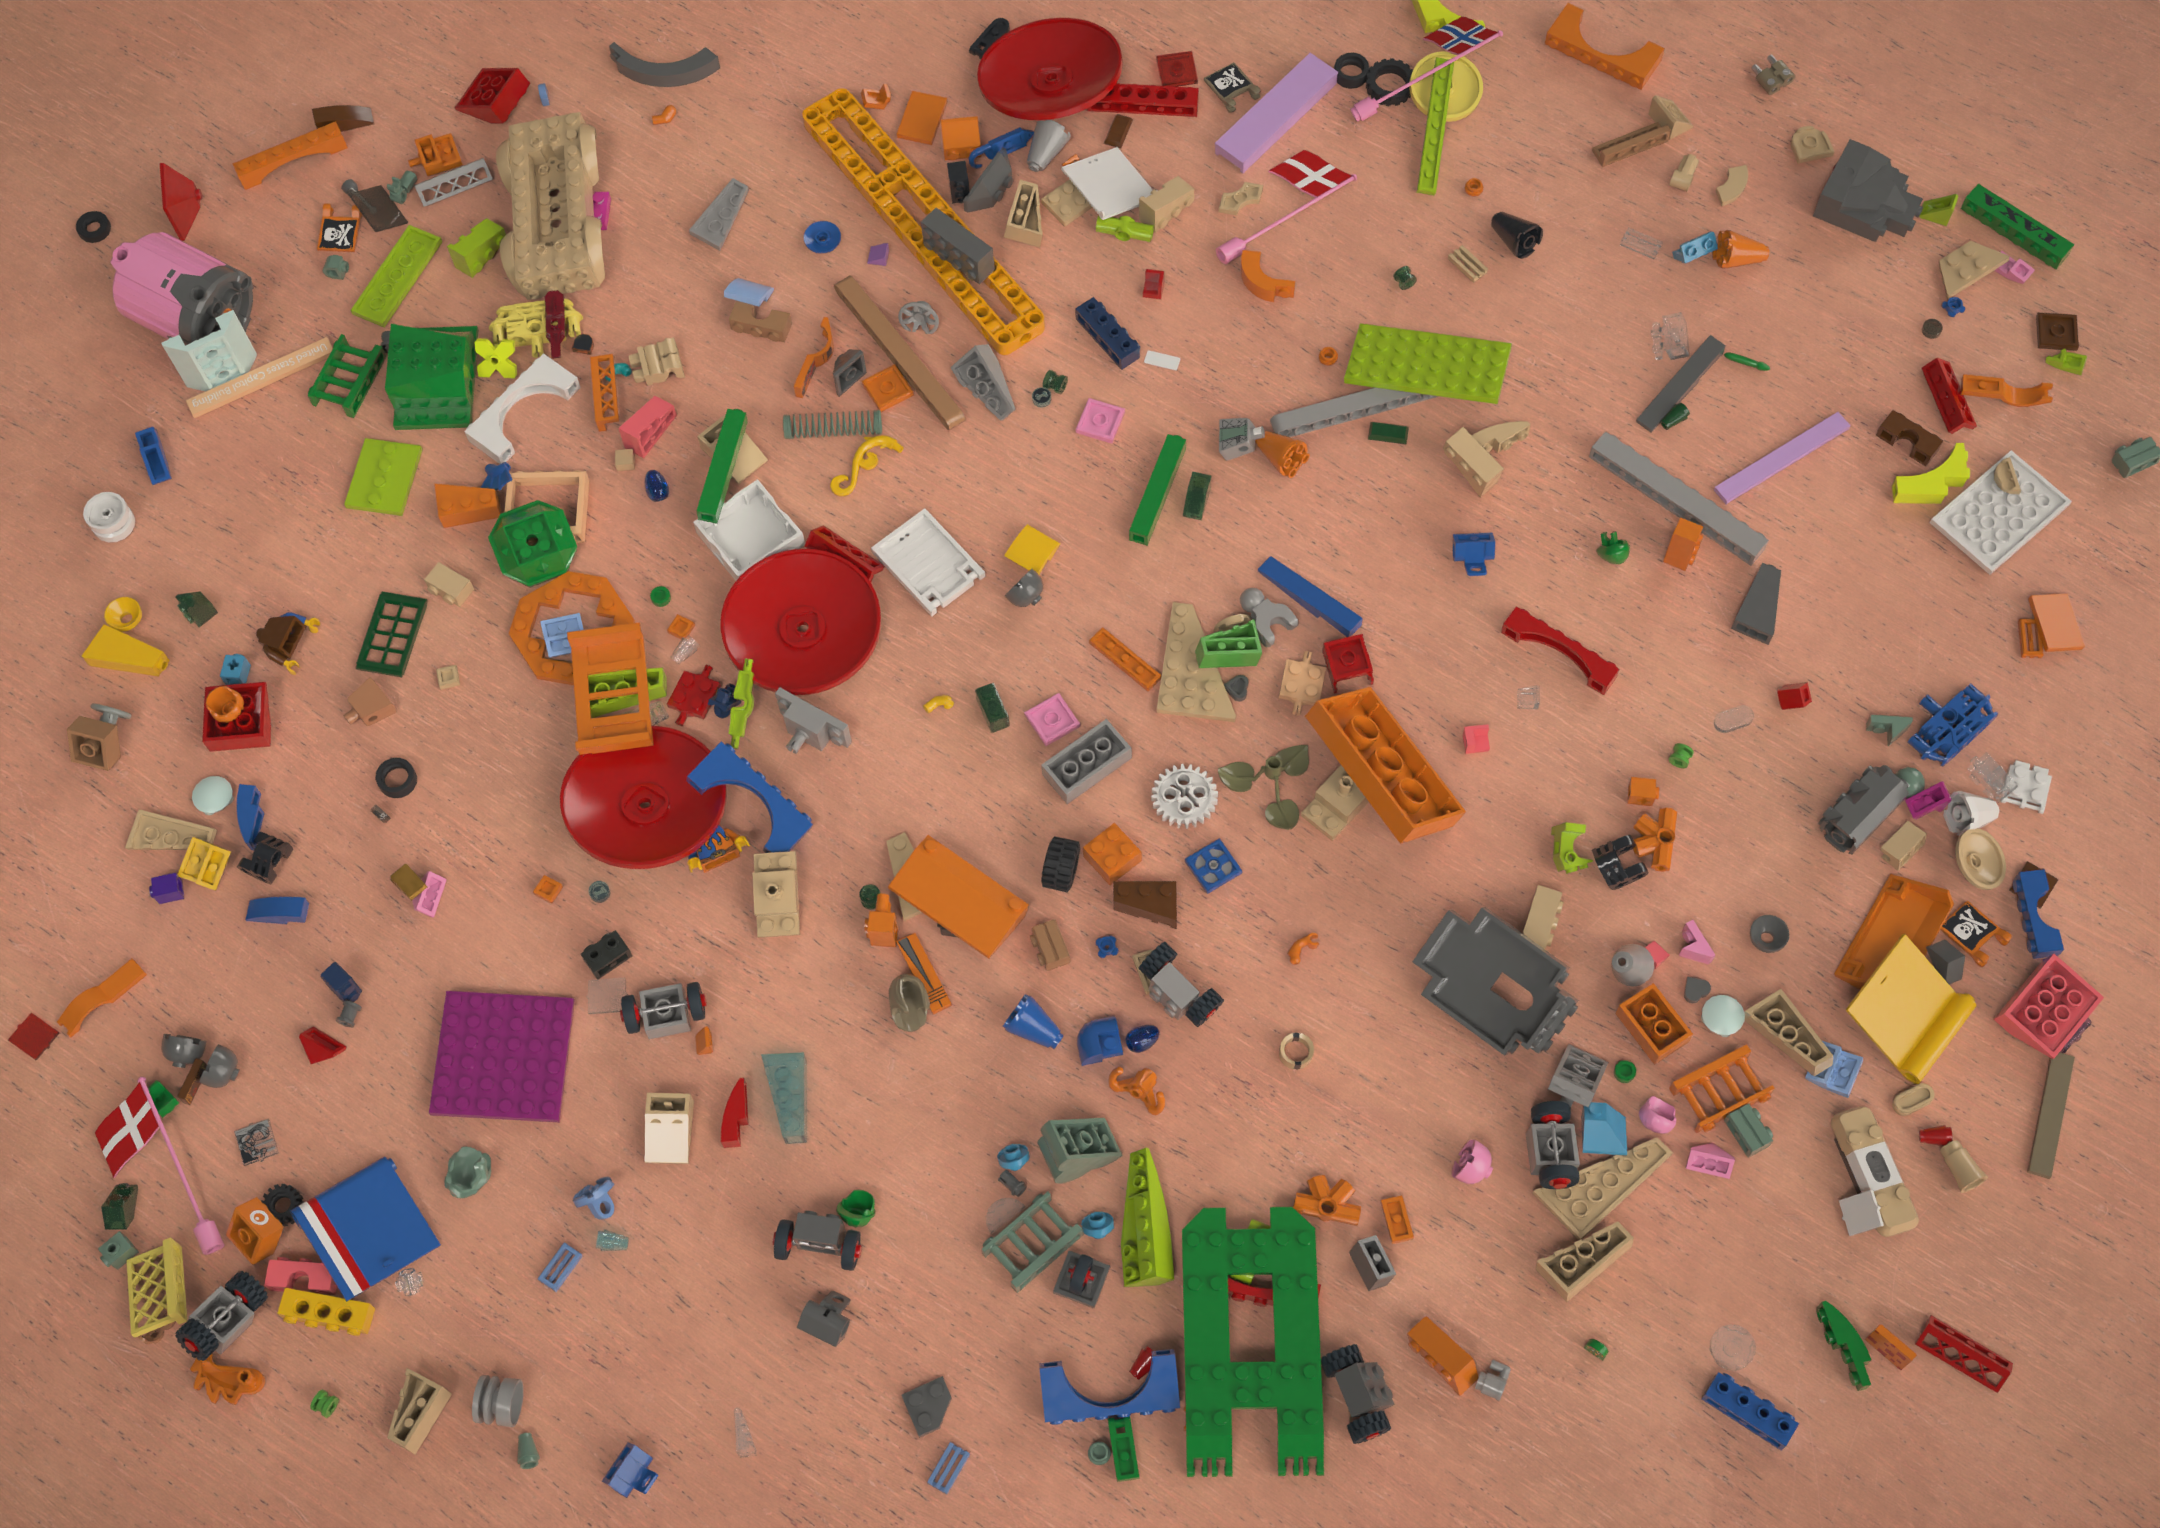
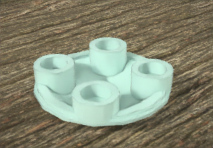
[192,776,234,815]
[1701,995,1745,1037]

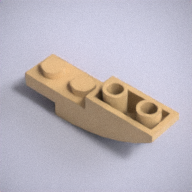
[1472,421,1531,453]

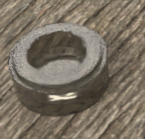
[1922,319,1943,339]
[370,804,391,823]

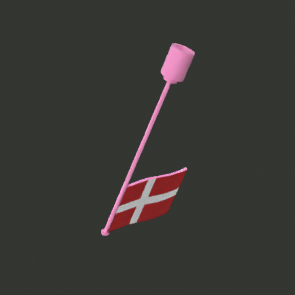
[1216,150,1357,265]
[95,1077,224,1255]

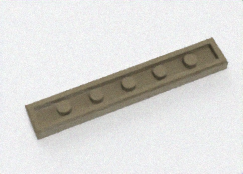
[2027,1052,2075,1179]

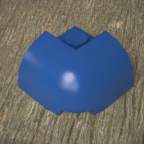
[1077,1015,1123,1066]

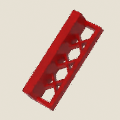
[1921,358,1977,434]
[804,525,885,582]
[1915,1315,2013,1393]

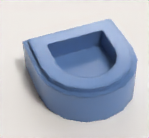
[538,83,550,106]

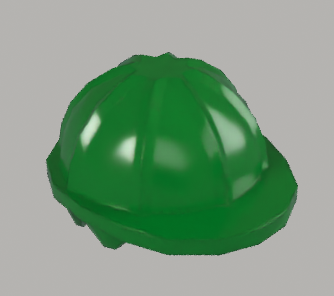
[836,1190,876,1228]

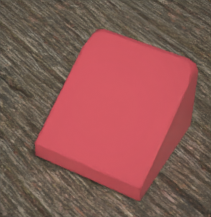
[1645,941,1670,969]

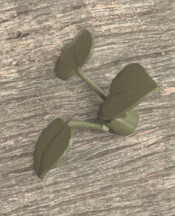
[1218,745,1309,830]

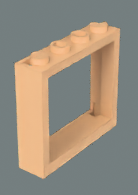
[505,470,589,544]

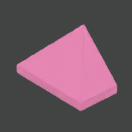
[412,871,447,918]
[1686,1143,1735,1179]

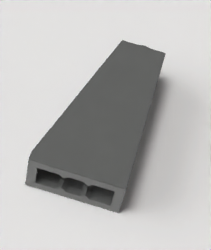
[1731,563,1781,645]

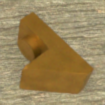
[390,864,427,901]

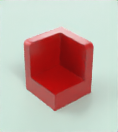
[1143,269,1165,300]
[1777,682,1812,710]

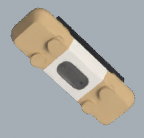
[1831,1106,1919,1237]

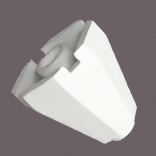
[1943,791,1999,836]

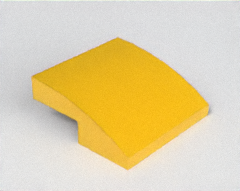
[1004,524,1060,575]
[178,837,231,891]

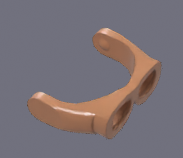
[138,1308,176,1344]

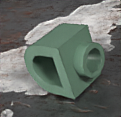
[322,255,349,280]

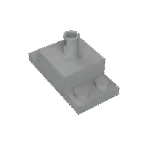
[775,687,852,754]
[1548,1044,1609,1110]

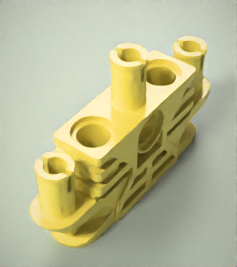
[489,299,583,358]

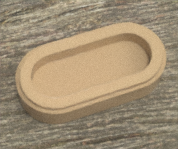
[1892,1083,1935,1116]

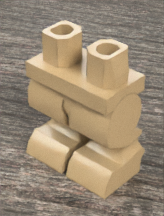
[629,338,685,386]

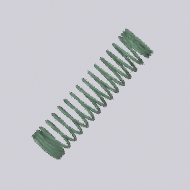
[783,410,882,439]

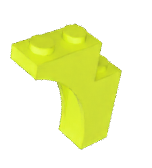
[1411,0,1485,33]
[1892,443,1970,504]

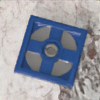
[1185,838,1242,894]

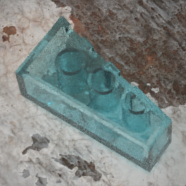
[761,1052,807,1144]

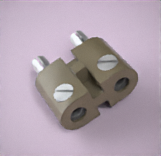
[1752,54,1796,95]

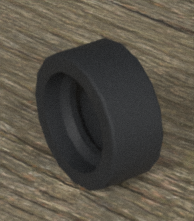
[1334,52,1369,89]
[375,757,417,798]

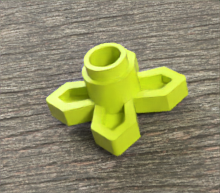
[475,338,517,378]

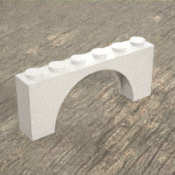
[464,353,581,464]

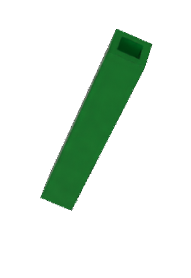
[696,409,748,524]
[1129,434,1186,546]

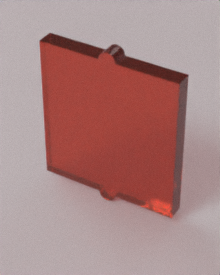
[8,1013,60,1060]

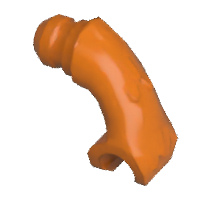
[1287,933,1319,965]

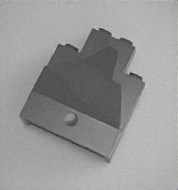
[1813,139,1923,242]

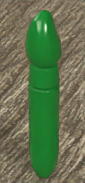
[1724,352,1770,371]

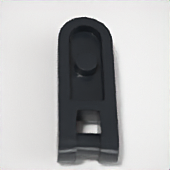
[969,18,1010,59]

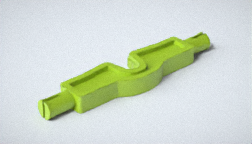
[729,659,754,749]

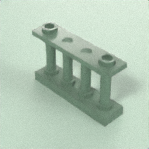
[982,1192,1083,1293]

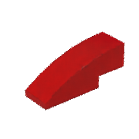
[721,1077,749,1148]

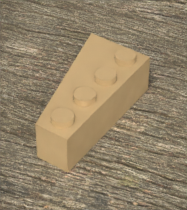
[1523,885,1564,952]
[1536,1222,1634,1302]

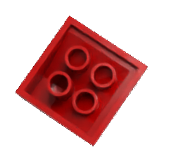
[159,163,203,241]

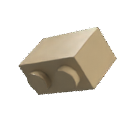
[424,562,474,607]

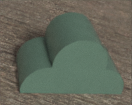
[1037,1118,1123,1184]

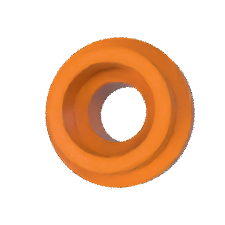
[1465,178,1484,196]
[1319,347,1338,366]

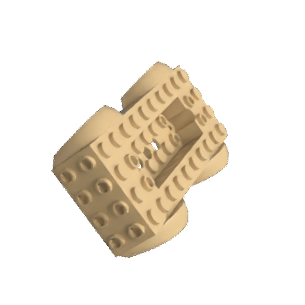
[496,112,605,300]

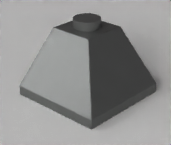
[833,349,867,397]

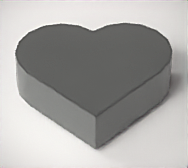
[1224,675,1249,702]
[1684,977,1711,1003]

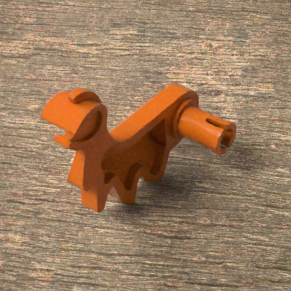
[190,1354,265,1405]

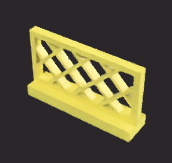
[127,1237,187,1338]

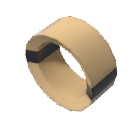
[1279,1033,1314,1070]

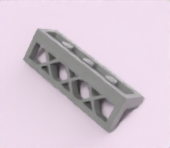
[414,158,493,207]

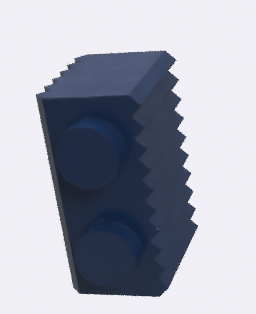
[320,962,362,1002]

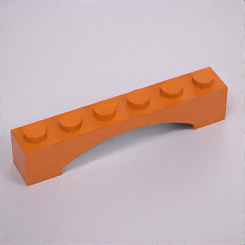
[232,121,348,190]

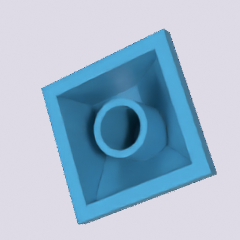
[1581,1102,1627,1155]

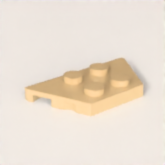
[1939,241,2009,299]

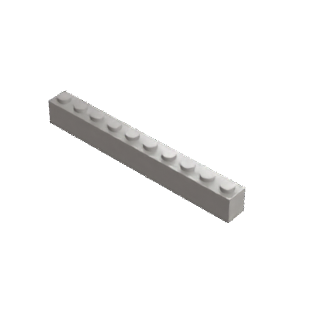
[1589,431,1769,566]

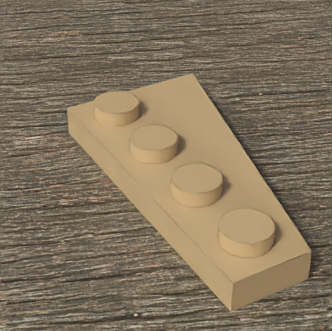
[125,809,217,850]
[886,832,923,921]

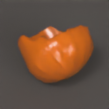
[206,686,244,722]

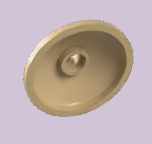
[1955,828,2006,890]

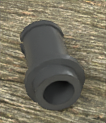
[998,1170,1026,1197]

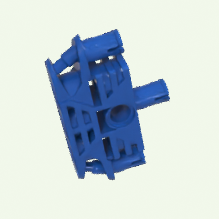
[1907,683,1998,766]

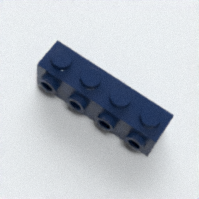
[1075,297,1140,370]

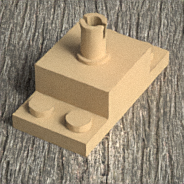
[1301,765,1369,841]
[753,851,800,938]

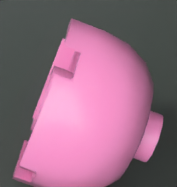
[1452,1139,1493,1184]

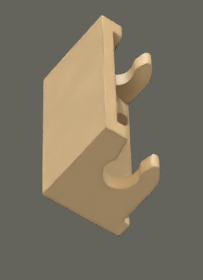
[1881,821,1927,871]

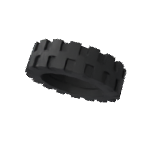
[1366,58,1413,106]

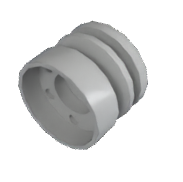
[472,1375,523,1427]

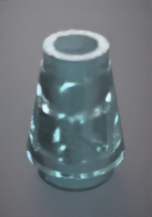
[596,1229,629,1251]

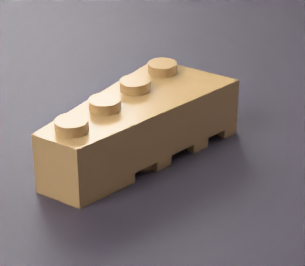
[1745,989,1834,1076]

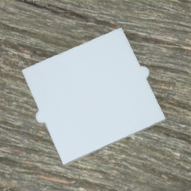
[1839,1190,1884,1236]

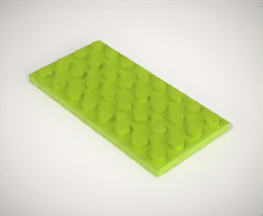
[1344,323,1512,404]

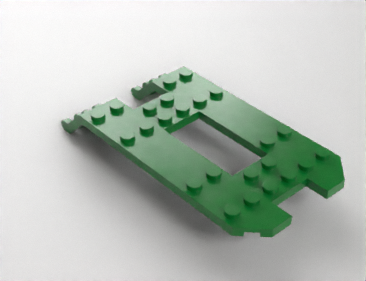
[1182,1207,1324,1477]

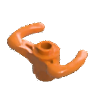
[1108,1067,1165,1115]

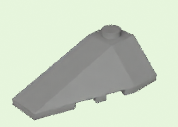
[950,344,1016,421]

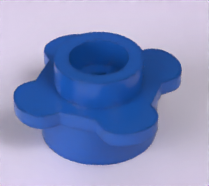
[1942,297,1965,317]
[1096,936,1119,958]

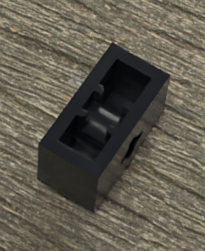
[947,161,970,204]

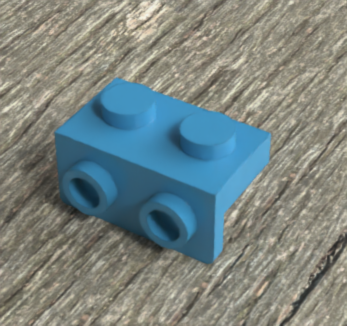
[1672,231,1718,263]

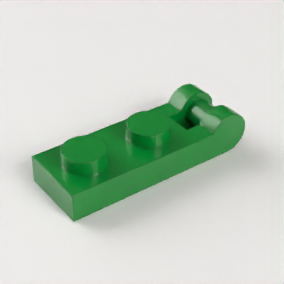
[1107,1416,1140,1482]

